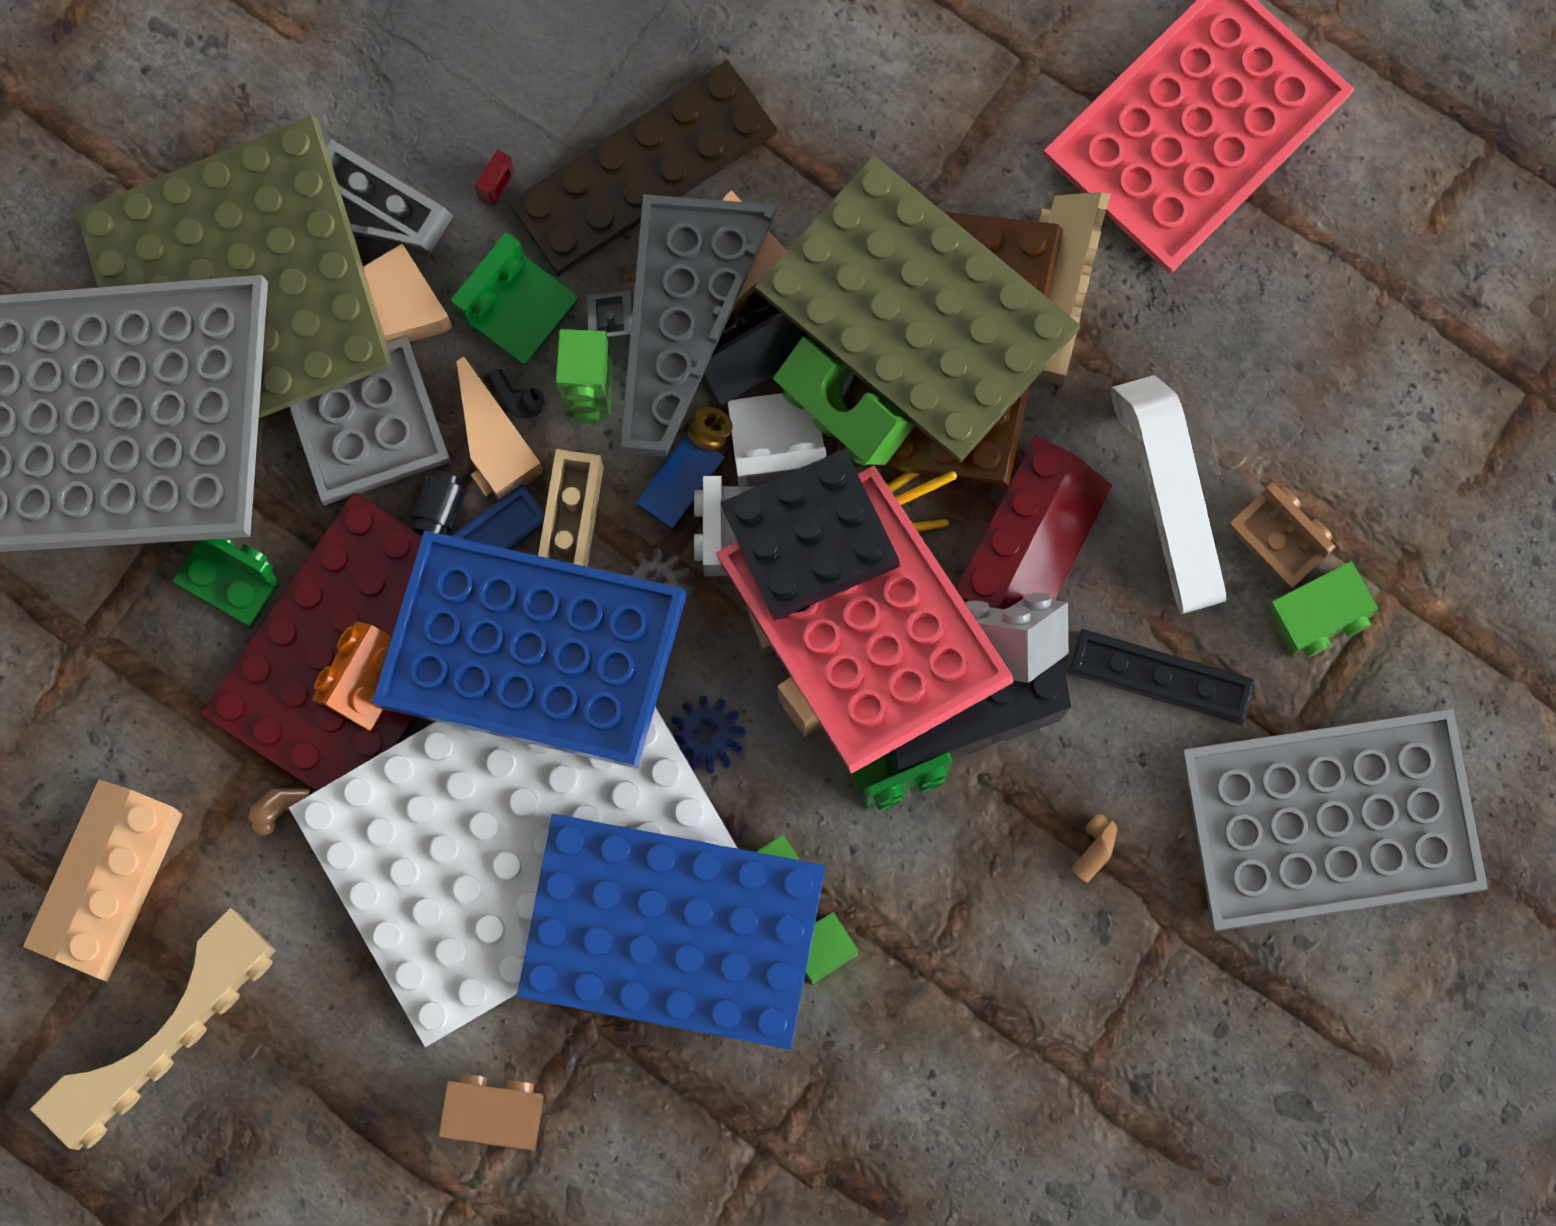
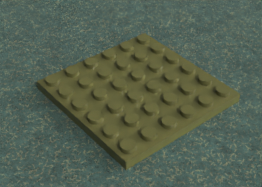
[76,115,393,418]

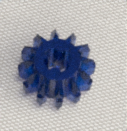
[670,696,745,774]

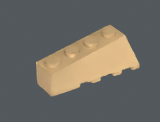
[1035,192,1110,387]

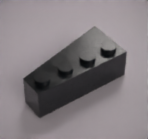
[885,663,1071,778]

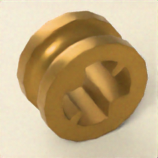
[687,406,733,451]

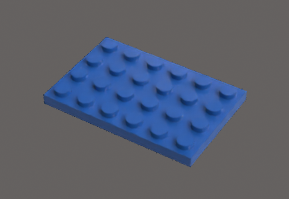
[372,531,687,769]
[517,813,826,1050]

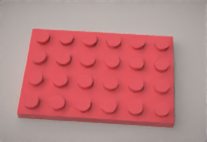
[1043,0,1354,274]
[716,465,1013,774]

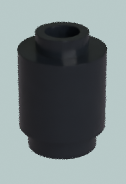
[410,471,467,535]

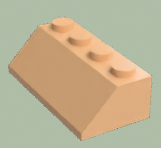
[23,779,183,982]

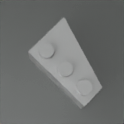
[327,140,454,253]

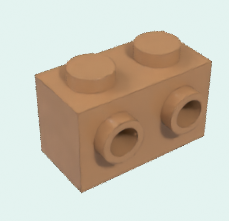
[439,1074,544,1152]

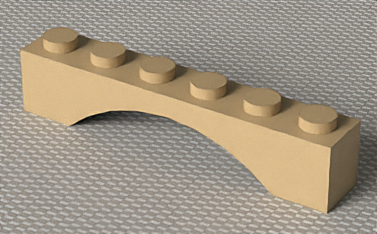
[30,908,276,1150]

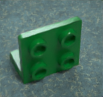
[450,232,578,365]
[172,538,280,629]
[851,752,953,811]

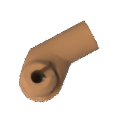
[1071,814,1118,883]

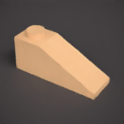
[456,356,544,501]

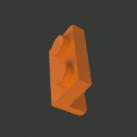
[312,621,392,731]

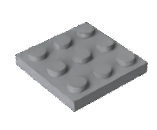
[290,336,451,506]

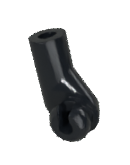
[482,369,545,419]

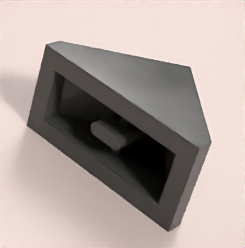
[587,291,633,361]

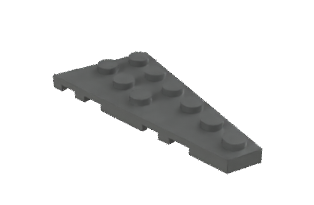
[620,194,777,457]

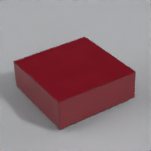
[474,149,515,207]

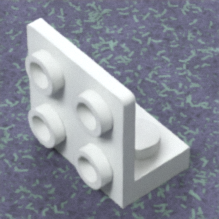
[728,393,827,486]

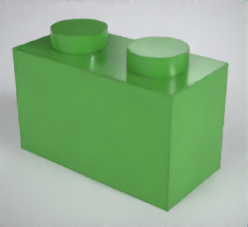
[1266,561,1378,658]

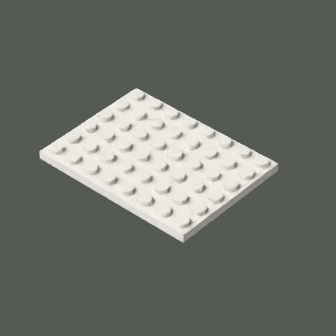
[289,706,738,1047]

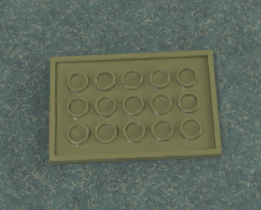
[755,155,1080,463]

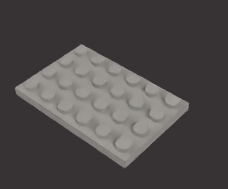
[1182,709,1488,932]

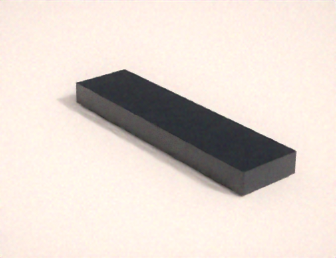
[1068,628,1256,725]

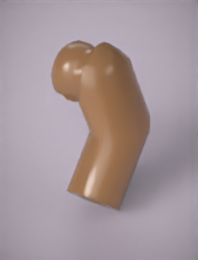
[248,788,312,835]

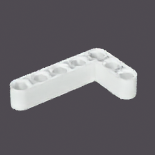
[1111,375,1226,614]

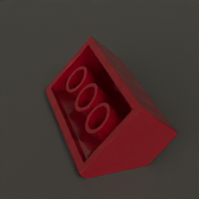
[956,435,1113,609]

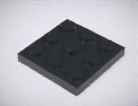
[720,449,901,621]

